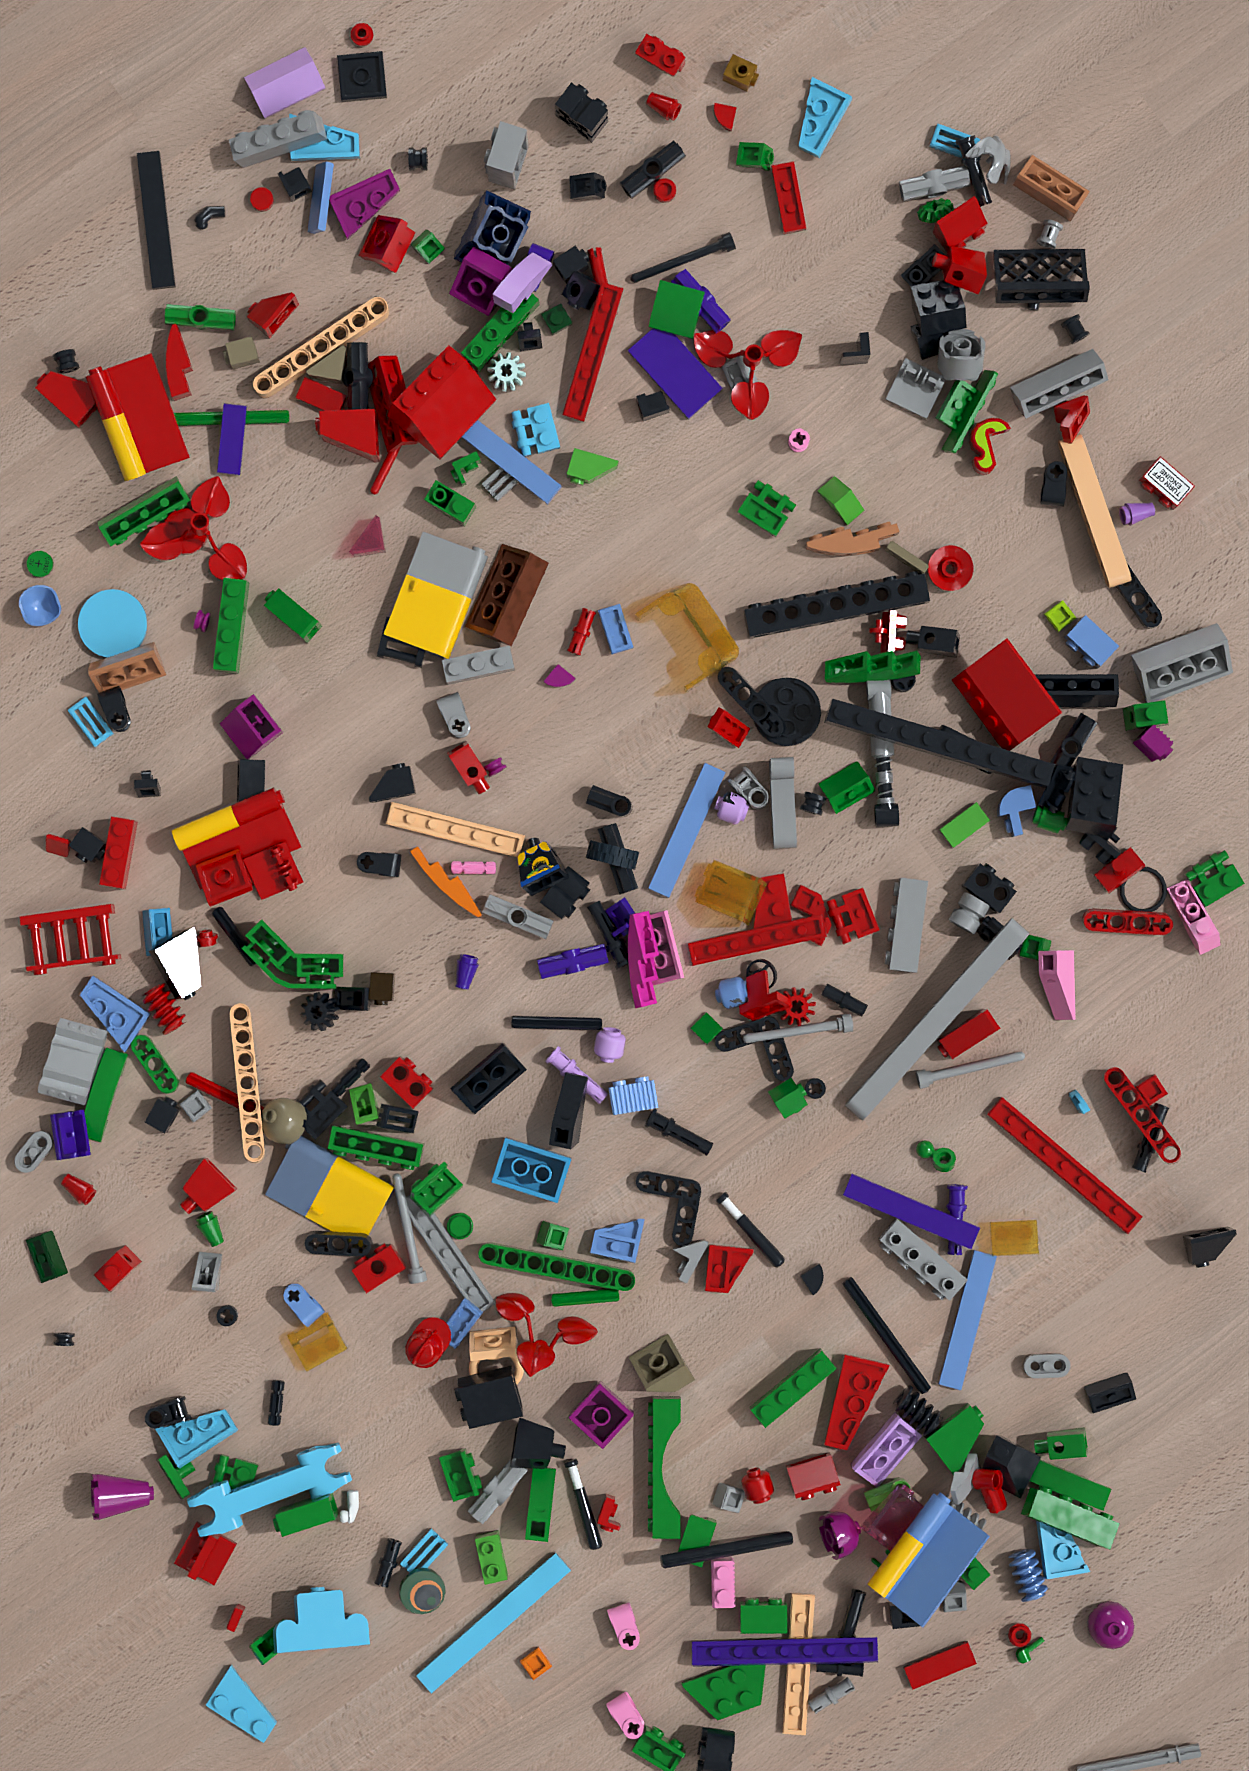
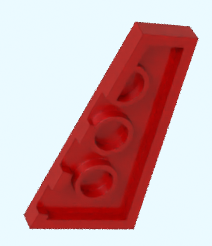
[824,1354,890,1450]

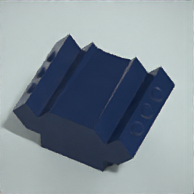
[454,190,531,265]

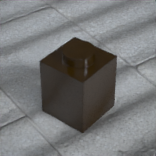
[369,972,395,1005]

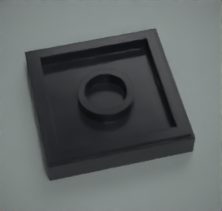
[337,51,387,102]

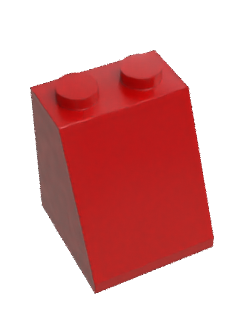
[315,409,380,462]

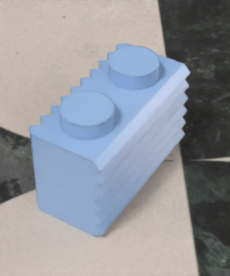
[608,1076,658,1115]

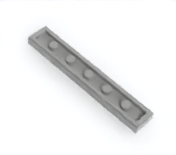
[406,1194,496,1312]

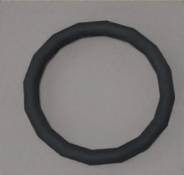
[1120,867,1167,912]

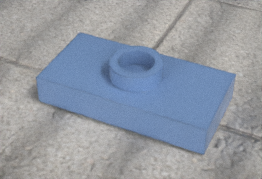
[598,604,634,655]
[446,1298,483,1349]

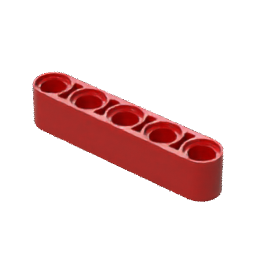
[1104,1067,1181,1164]

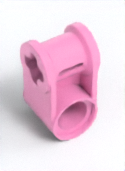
[607,1602,640,1650]
[606,1691,645,1739]

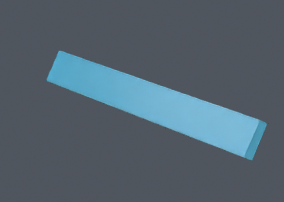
[416,1552,571,1694]

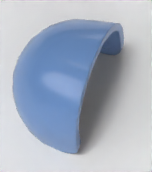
[19,585,61,626]

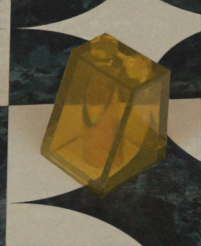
[695,860,767,926]

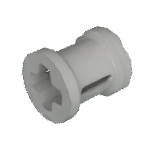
[1036,219,1063,249]

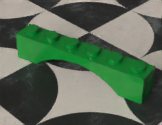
[648,1396,681,1539]

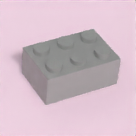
[484,121,529,190]

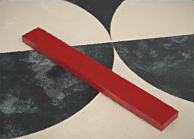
[987,1097,1143,1234]

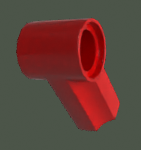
[972,1468,1008,1514]

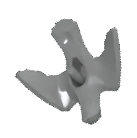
[966,136,1011,185]

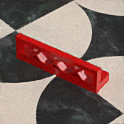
[368,355,418,452]

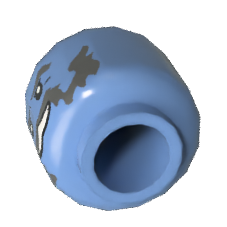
[715,977,748,1009]

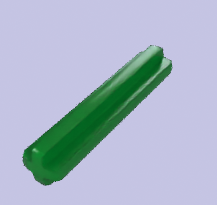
[551,1289,620,1307]

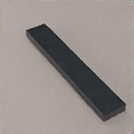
[137,151,176,290]

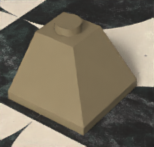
[629,1334,695,1392]

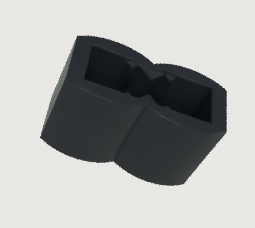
[540,866,591,920]

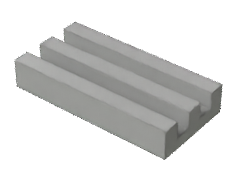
[482,468,519,502]

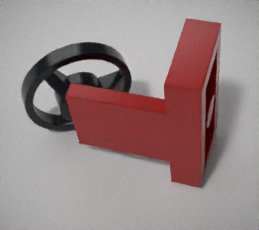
[739,959,791,1021]

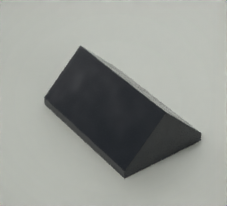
[450,1043,527,1115]

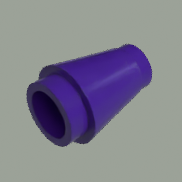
[456,954,479,989]

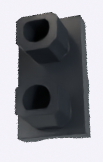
[1079,827,1121,865]

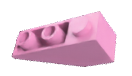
[1167,879,1220,955]
[1038,950,1075,1020]

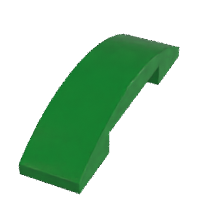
[84,1048,129,1142]

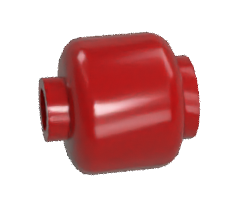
[741,1467,774,1504]

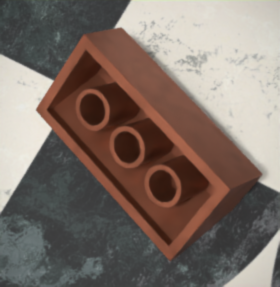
[465,544,549,647]

